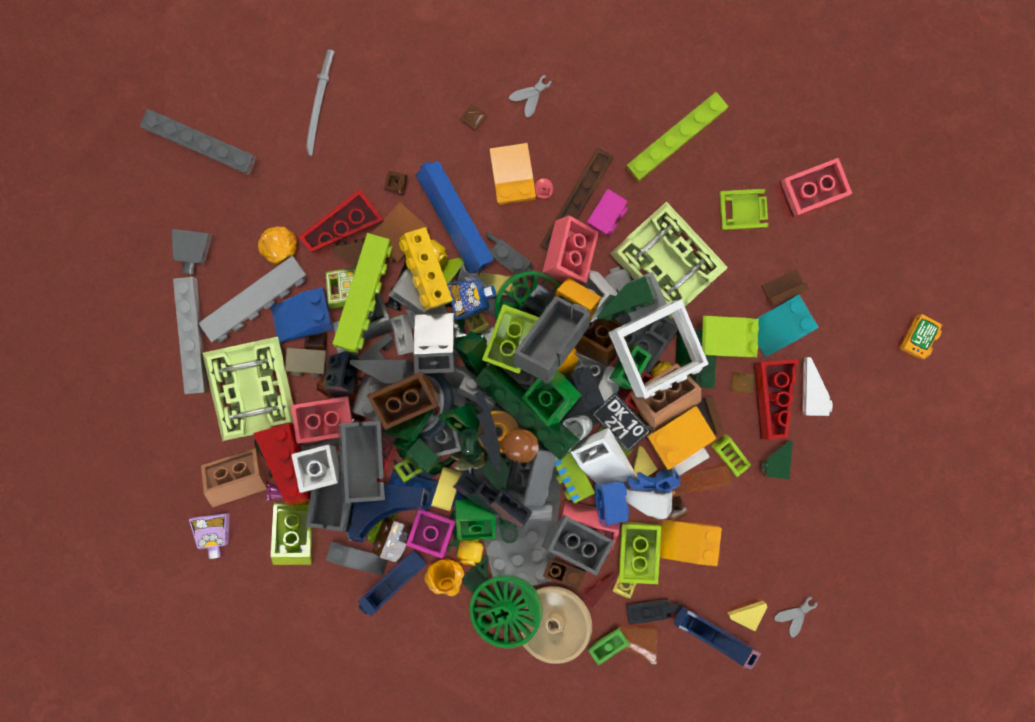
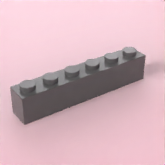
[140,109,257,176]

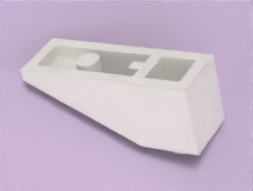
[803,357,833,416]
[624,483,672,519]

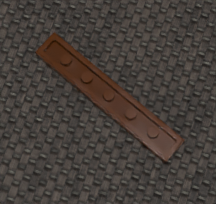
[540,147,614,251]

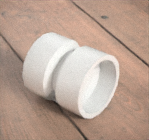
[563,413,593,441]

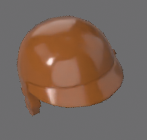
[502,429,539,463]

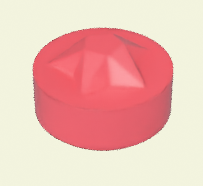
[534,179,554,199]

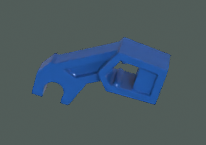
[627,468,681,493]

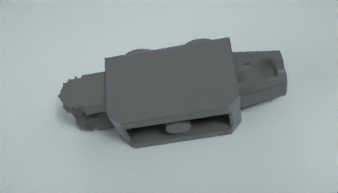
[485,231,539,280]

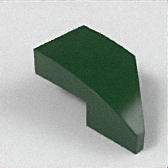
[462,555,489,594]

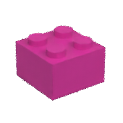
[586,189,628,238]
[406,510,456,558]

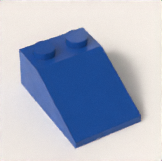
[271,287,334,343]

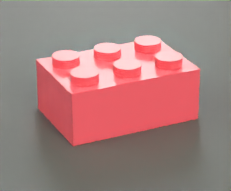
[781,158,852,217]
[543,215,599,285]

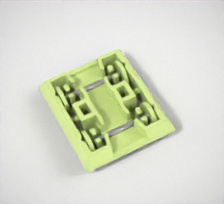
[610,202,728,319]
[202,337,294,441]

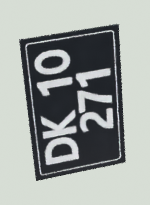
[592,393,652,452]

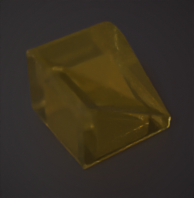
[731,372,754,393]

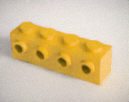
[399,227,452,311]

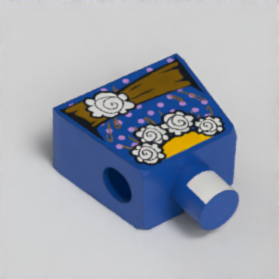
[447,280,496,320]

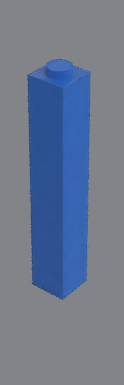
[416,161,494,274]

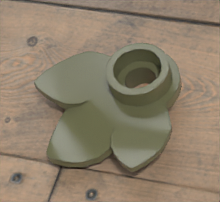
[451,447,487,471]

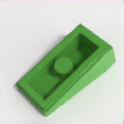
[587,628,630,666]

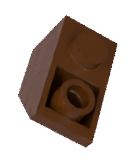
[331,238,366,267]
[543,558,586,590]

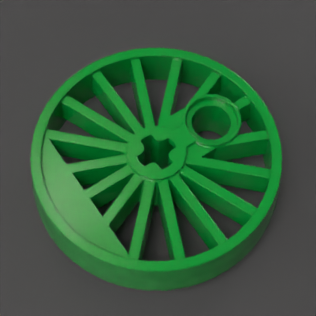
[494,271,561,320]
[469,574,543,648]

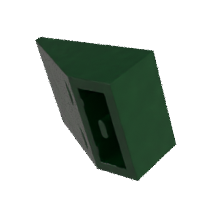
[597,276,658,321]

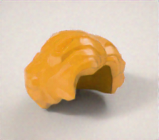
[258,226,297,266]
[425,558,464,596]

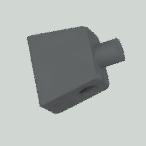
[172,229,212,275]

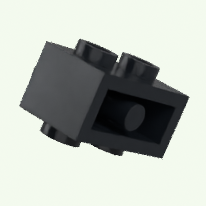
[323,351,359,398]

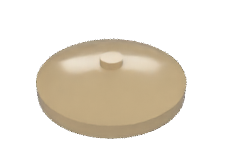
[517,586,592,664]

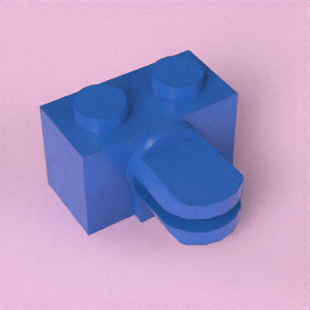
[595,480,629,525]

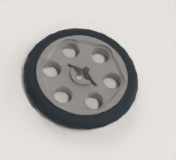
[418,373,453,441]

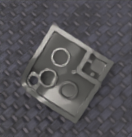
[615,312,679,373]

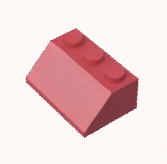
[561,501,620,554]

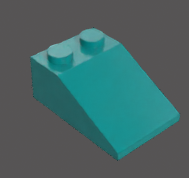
[756,294,819,357]

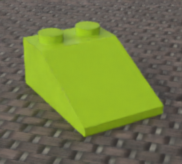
[482,304,539,374]
[702,316,759,358]
[271,502,312,565]
[619,521,661,584]

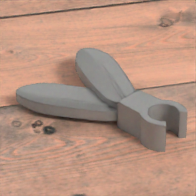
[509,75,551,117]
[774,596,818,638]

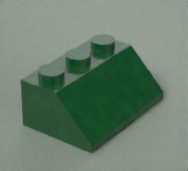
[675,330,716,389]

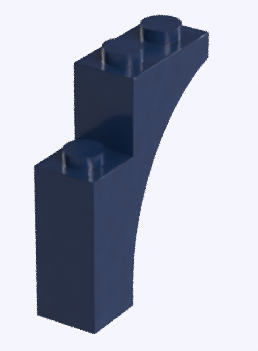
[348,484,430,543]
[358,549,428,617]
[673,607,761,670]

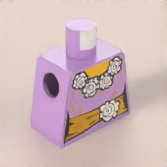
[189,513,230,559]

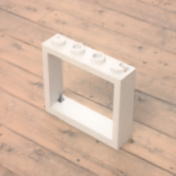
[608,300,708,399]

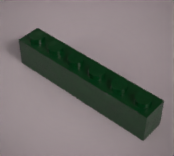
[474,363,580,461]

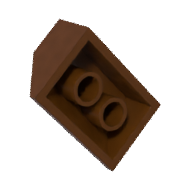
[575,318,627,367]
[367,372,440,429]

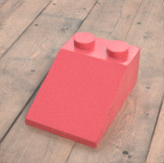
[291,396,352,444]

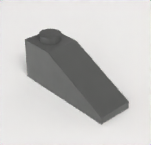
[326,539,388,576]

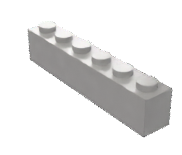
[198,256,308,343]
[173,277,208,394]

